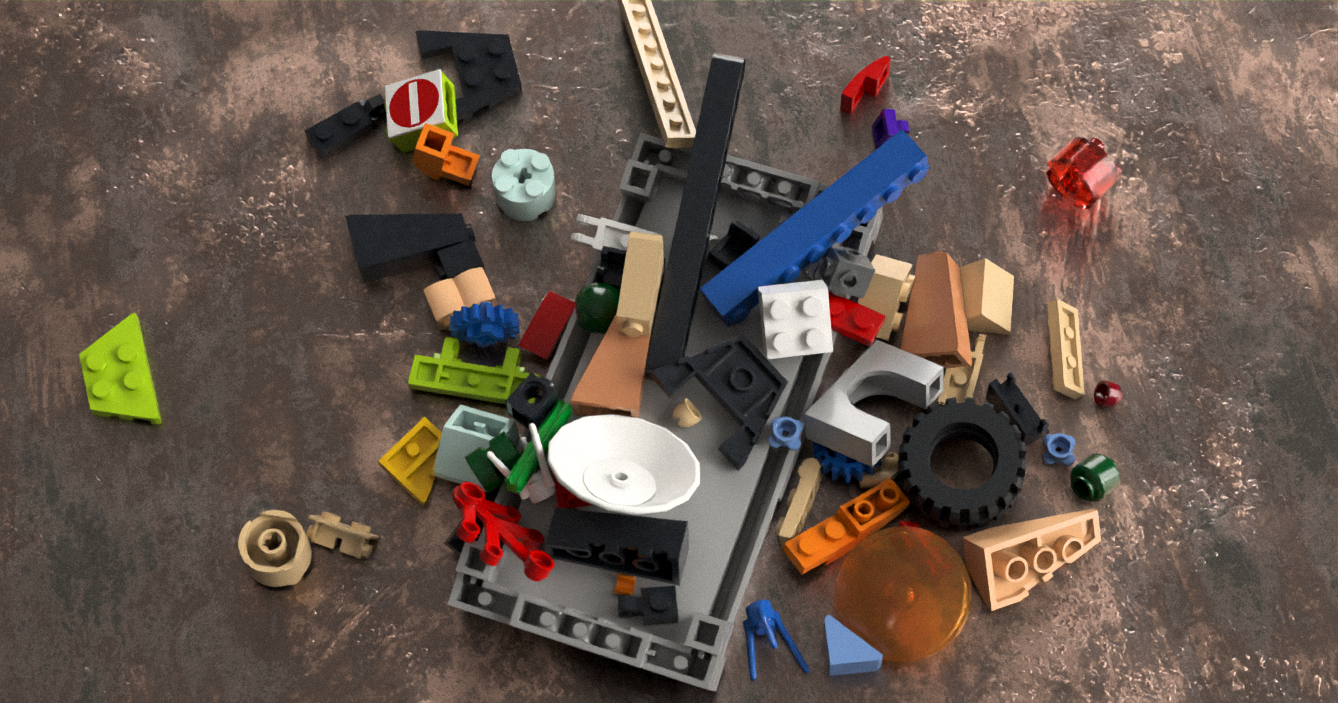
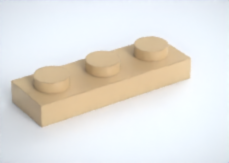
[1047,299,1085,399]

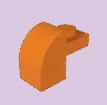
[413,123,480,186]

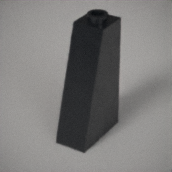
[345,213,476,283]

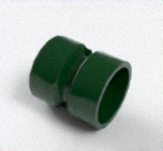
[465,431,521,493]

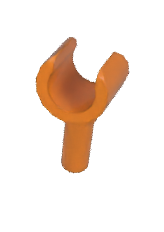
[613,573,636,596]

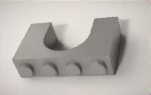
[803,340,943,467]

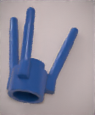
[743,600,810,680]

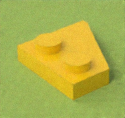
[378,417,442,507]

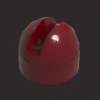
[1094,380,1123,407]

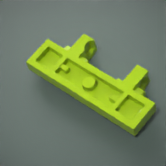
[408,337,541,404]

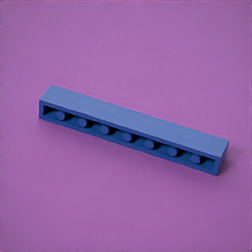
[699,129,930,327]

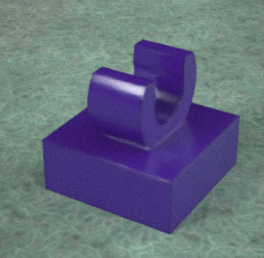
[872,109,910,149]

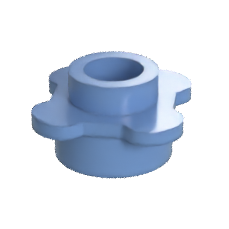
[768,417,804,451]
[1042,433,1076,466]

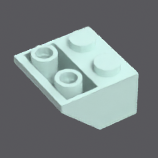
[433,404,520,493]

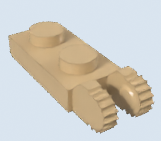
[937,334,987,406]
[776,457,822,549]

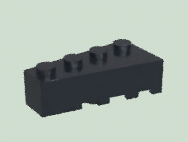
[545,507,689,585]

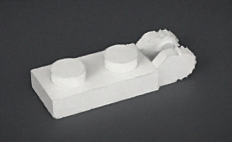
[570,214,662,252]

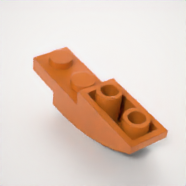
[782,478,911,575]

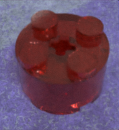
[1046,137,1122,209]

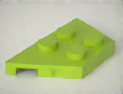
[79,313,162,424]

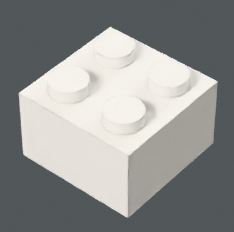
[758,280,833,359]

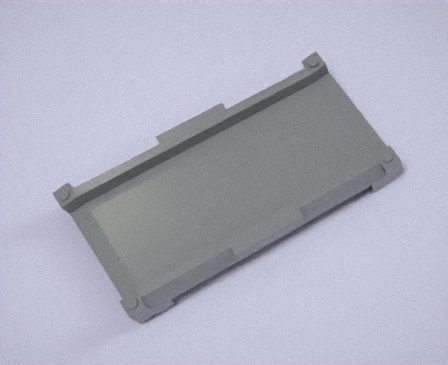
[447,133,884,692]

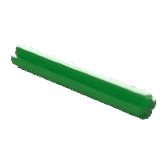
[505,400,572,494]

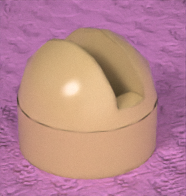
[672,398,702,428]

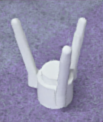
[486,423,556,503]

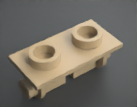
[306,511,380,559]

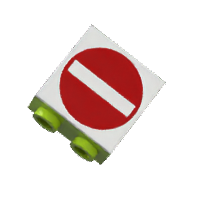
[384,69,458,153]

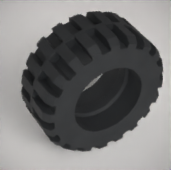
[898,397,1027,530]

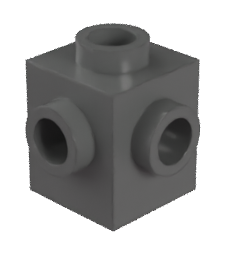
[820,247,875,298]

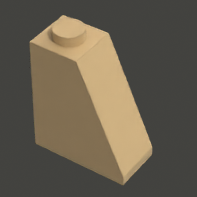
[616,231,664,337]

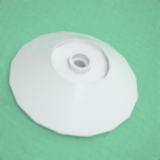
[547,414,700,515]

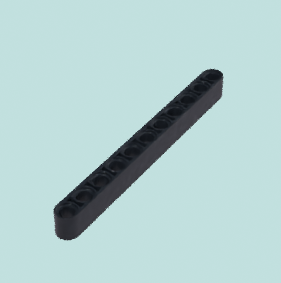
[645,53,746,380]

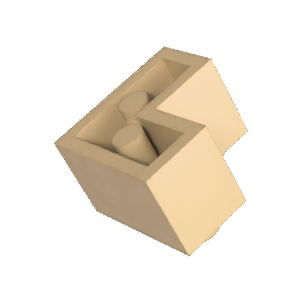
[858,254,915,340]

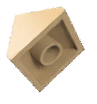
[960,258,1014,335]

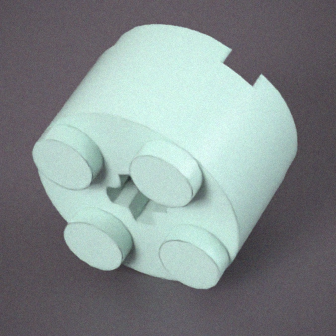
[492,149,556,221]

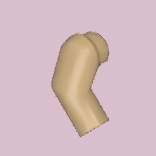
[859,452,899,488]

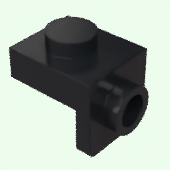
[707,219,760,270]

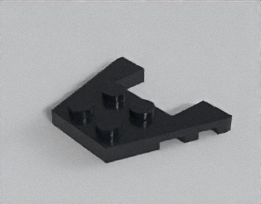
[415,30,522,121]
[650,334,788,471]

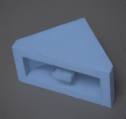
[823,614,883,676]

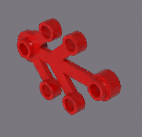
[452,482,555,582]

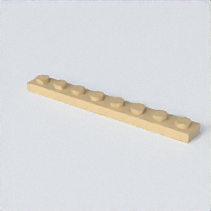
[617,0,696,149]

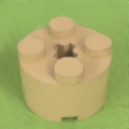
[238,510,312,587]

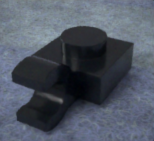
[618,585,679,625]

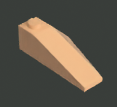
[963,508,1101,611]

